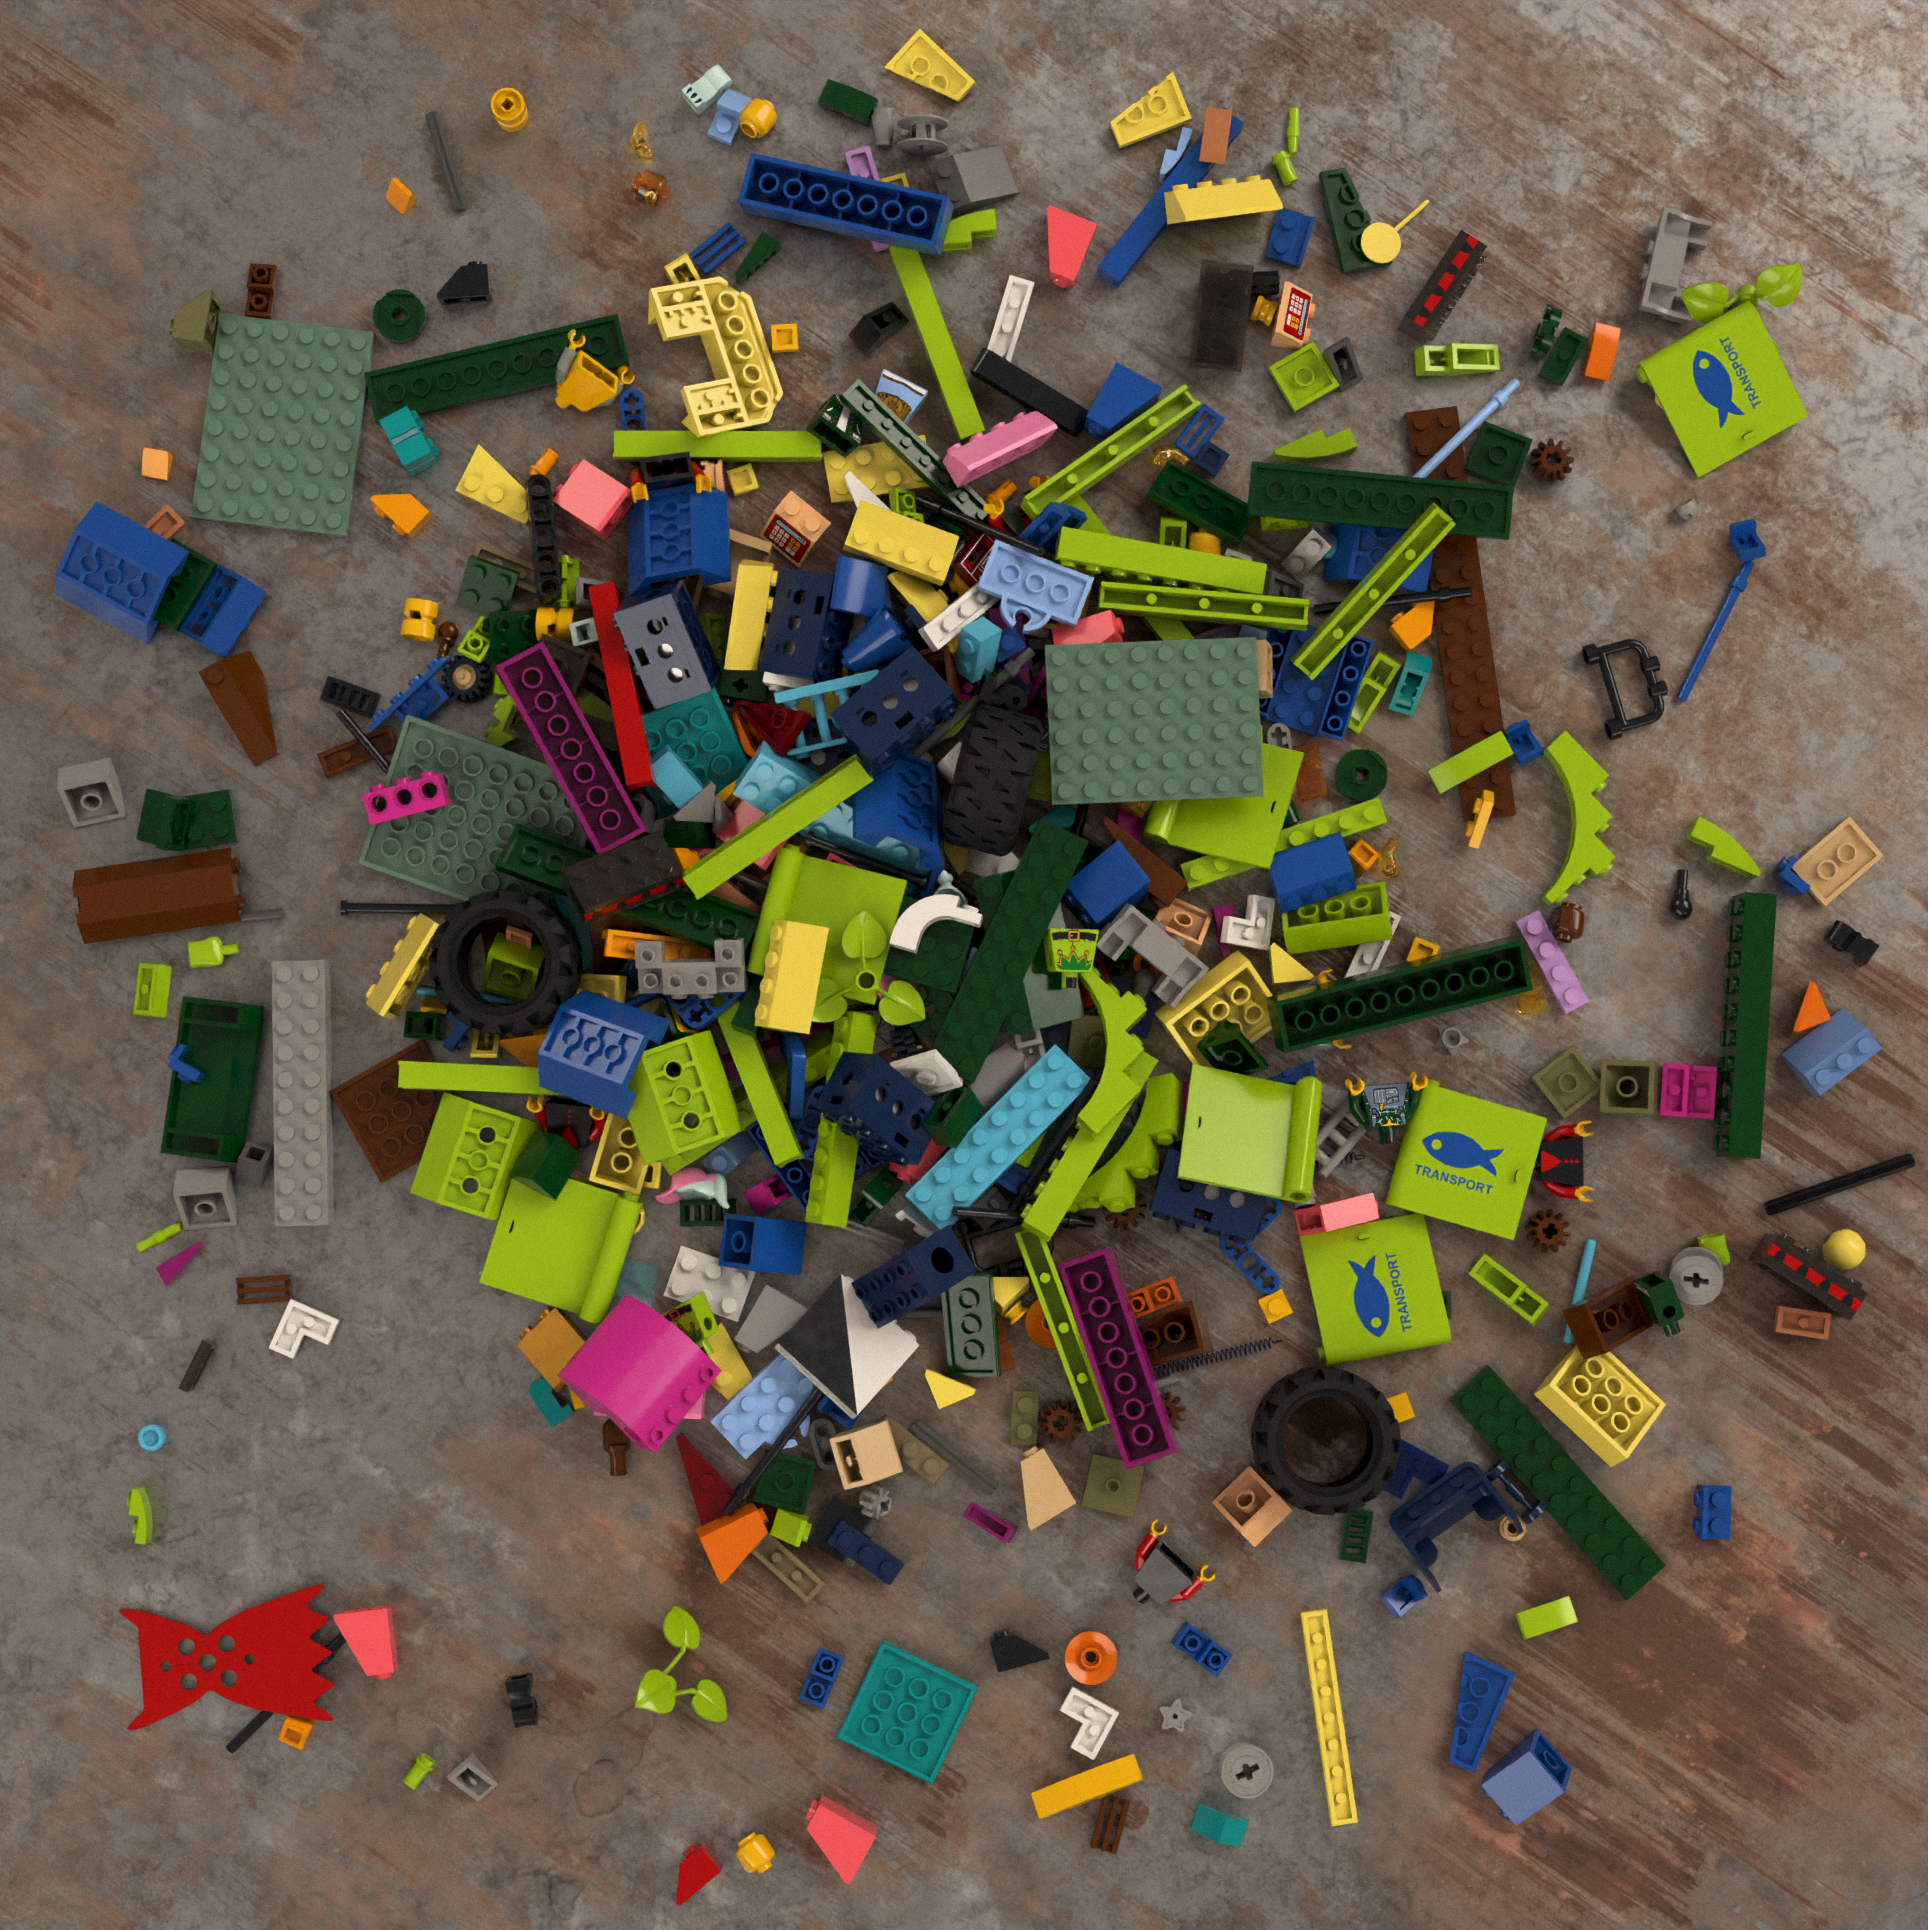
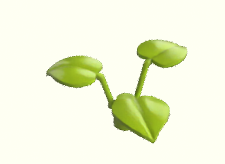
[1681,263,1802,354]
[812,911,925,1026]
[634,1606,727,1723]

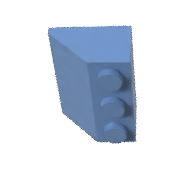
[1780,1008,1882,1097]

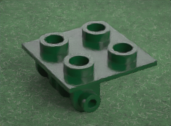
[483,609,539,664]

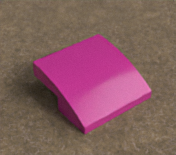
[1660,1063,1717,1120]

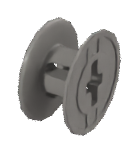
[897,114,949,156]
[1669,1247,1724,1305]
[1218,1743,1274,1799]

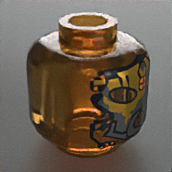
[631,169,671,208]

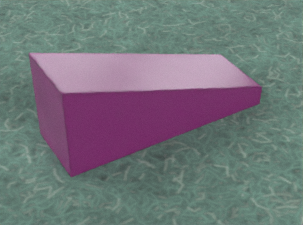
[1212,904,1234,957]
[155,1241,204,1286]
[964,1502,1018,1543]

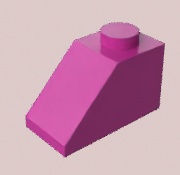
[744,1174,793,1216]

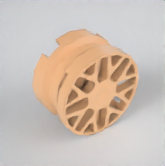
[701,459,725,492]

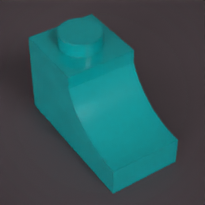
[1388,651,1432,717]

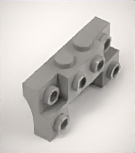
[1638,206,1713,325]
[1096,903,1210,1008]
[634,938,747,999]

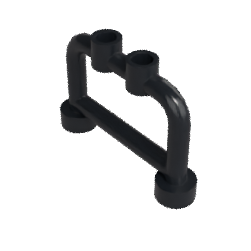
[1582,639,1668,741]
[951,1197,1054,1277]

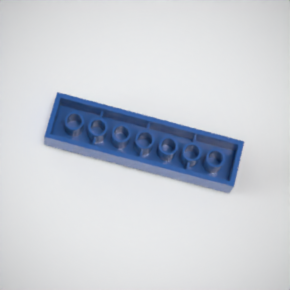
[738,153,954,256]

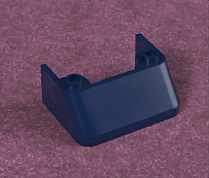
[1390,1462,1524,1593]

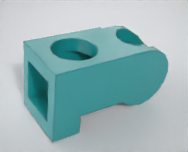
[1027,805,1075,836]
[529,1377,576,1427]

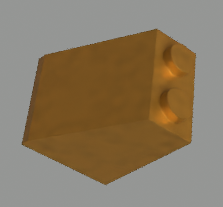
[516,1307,588,1392]

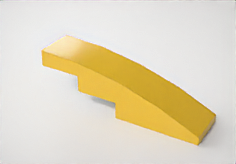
[1031,1754,1143,1819]

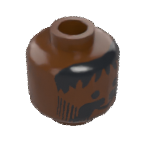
[1549,902,1587,943]

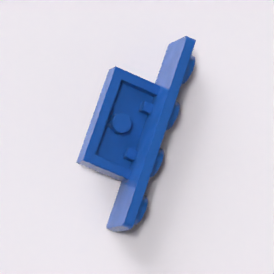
[368,656,452,731]

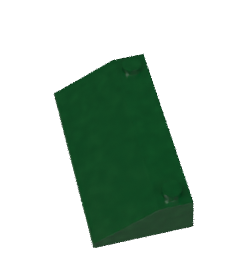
[973,870,1085,1036]
[160,996,264,1163]

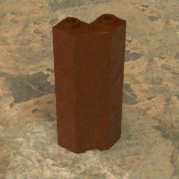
[72,848,246,944]

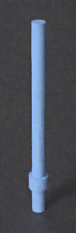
[1412,378,1520,478]

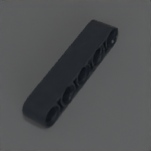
[970,348,1089,437]
[526,474,561,605]

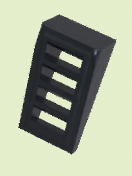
[320,676,381,719]

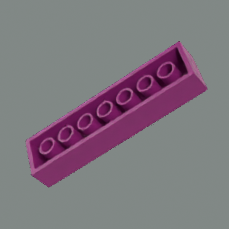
[494,641,647,856]
[1058,1248,1181,1469]

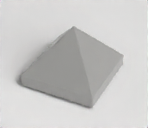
[712,797,734,834]

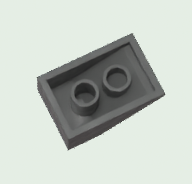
[928,145,1019,219]

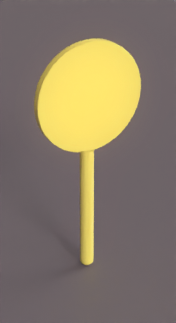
[1360,200,1429,264]

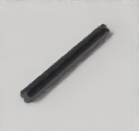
[1764,1154,1915,1215]

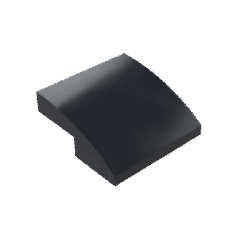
[807,1496,880,1568]

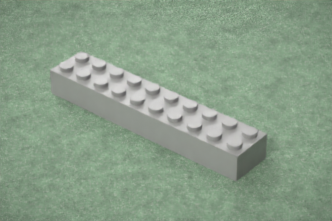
[272,960,334,1227]

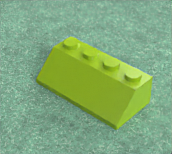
[1282,881,1393,955]

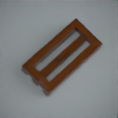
[236,1275,292,1305]
[1090,1795,1130,1854]

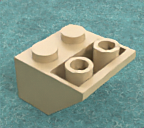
[829,1420,903,1490]

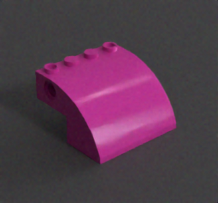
[558,1294,721,1453]

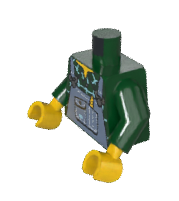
[1345,1072,1428,1145]

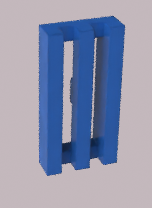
[689,222,746,276]
[1173,403,1225,461]

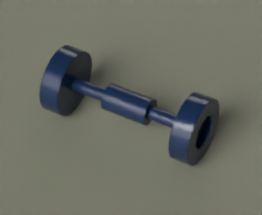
[1484,1459,1546,1524]

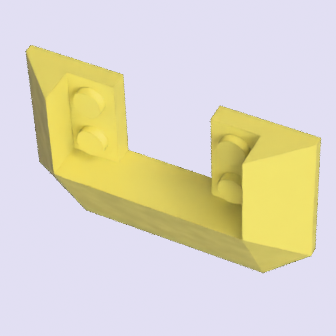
[648,276,783,438]

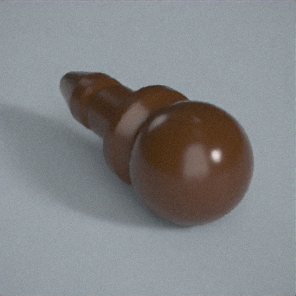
[437,621,459,658]

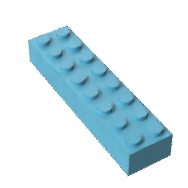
[733,741,931,899]
[905,1044,1090,1231]

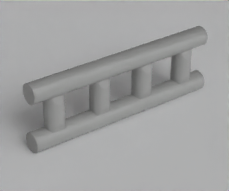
[1315,1077,1373,1179]

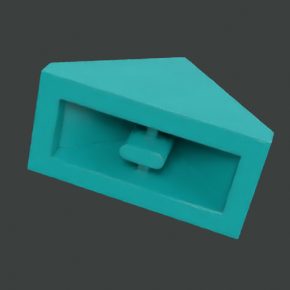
[1190,1803,1249,1847]

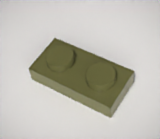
[1010,1390,1039,1445]

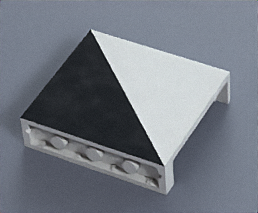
[774,1274,919,1419]

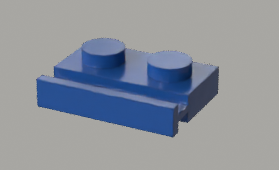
[1264,208,1315,269]

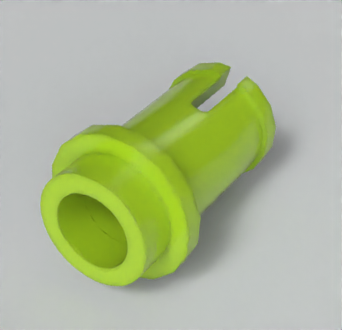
[1272,150,1298,186]
[403,1753,435,1790]

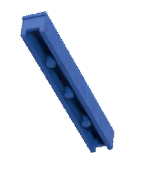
[1096,107,1243,288]

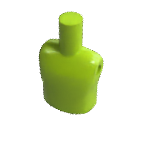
[188,936,239,969]
[1697,1233,1730,1282]

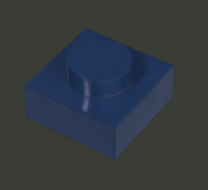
[1193,441,1230,478]

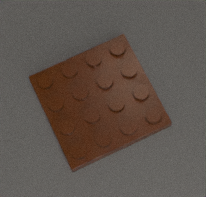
[330,1039,454,1183]

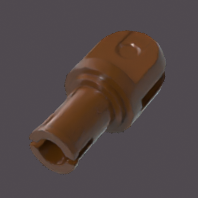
[602,1419,630,1476]

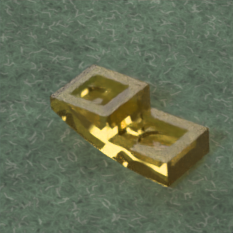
[1515,958,1547,1015]

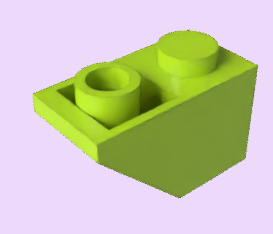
[770,1508,812,1547]

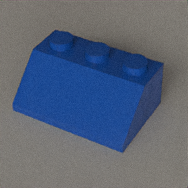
[179,565,266,658]
[1268,832,1356,913]

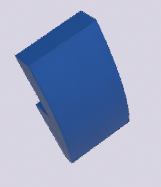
[1171,1621,1233,1677]
[799,1648,844,1709]

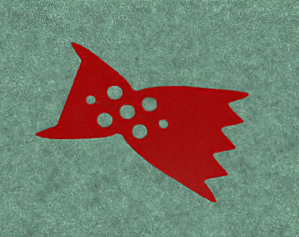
[119,1585,335,1730]

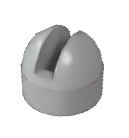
[1675,498,1698,520]

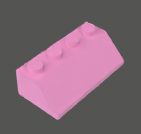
[942,410,1058,488]

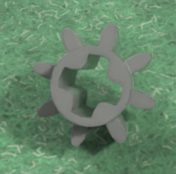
[859,1484,892,1520]

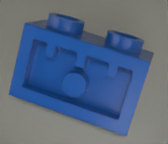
[1692,1484,1732,1540]

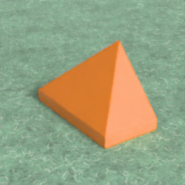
[1792,981,1831,1035]

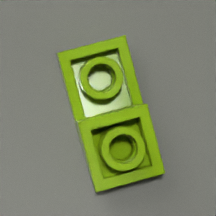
[888,488,924,523]
[457,615,490,663]
[126,1486,153,1545]
[1515,1596,1578,1640]

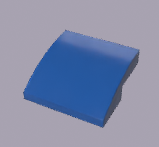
[1018,502,1087,555]
[830,556,888,619]

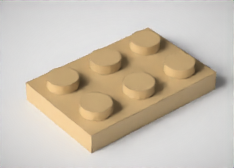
[1790,816,1884,907]

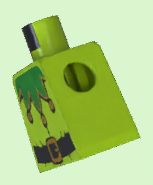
[1043,928,1099,988]
[661,1291,718,1356]

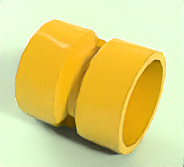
[491,87,529,132]
[400,598,439,641]
[536,607,577,642]

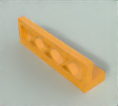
[601,929,712,960]

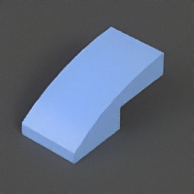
[1158,127,1193,182]

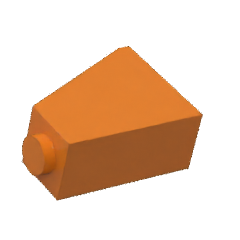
[695,1502,769,1584]

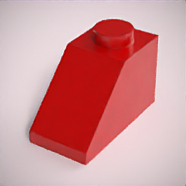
[676,1841,723,1906]

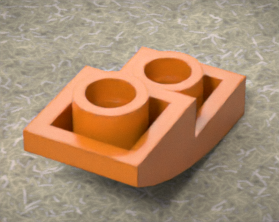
[1582,322,1621,381]
[1127,1276,1182,1318]

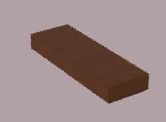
[317,725,398,779]

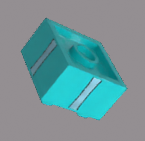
[379,406,440,477]

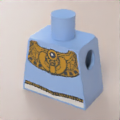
[875,369,928,425]

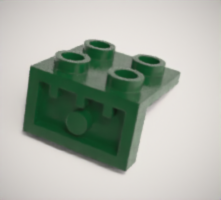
[137,789,193,851]

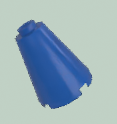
[840,604,916,673]

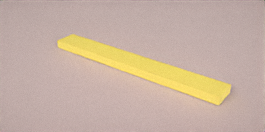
[1300,1608,1358,1826]

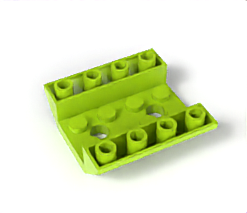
[627,1030,745,1166]
[410,1092,543,1221]

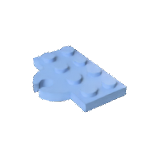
[977,540,1094,634]
[709,1353,817,1459]

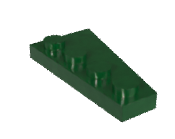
[1318,168,1393,274]

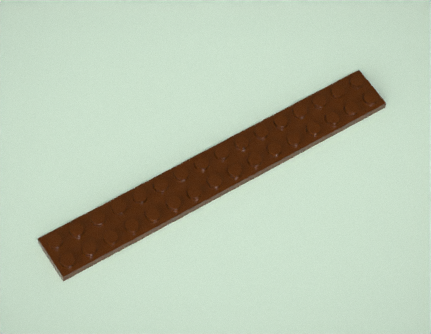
[1404,406,1516,822]

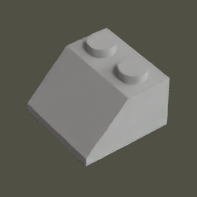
[57,757,126,828]
[173,1166,238,1230]

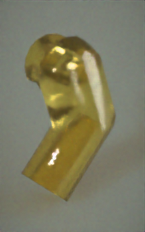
[630,121,653,160]
[1150,445,1190,467]
[1378,838,1401,878]

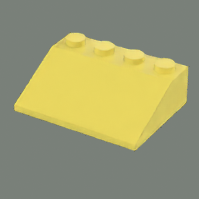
[365,913,441,1021]
[1154,950,1273,1068]
[1534,1344,1666,1467]

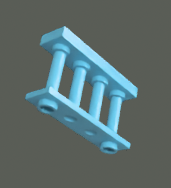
[774,669,880,760]

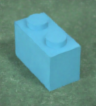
[955,616,1002,683]
[651,744,703,809]

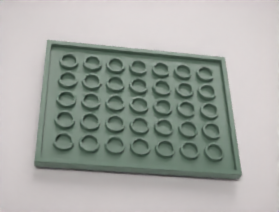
[191,313,375,538]
[1044,637,1264,805]
[358,714,588,921]

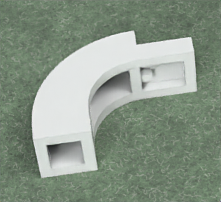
[889,894,983,954]

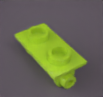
[553,555,580,610]

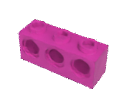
[362,770,452,825]

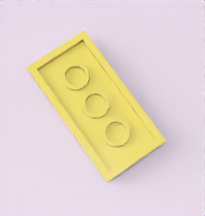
[823,435,931,505]

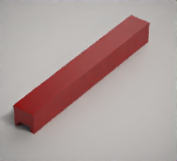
[588,581,657,791]

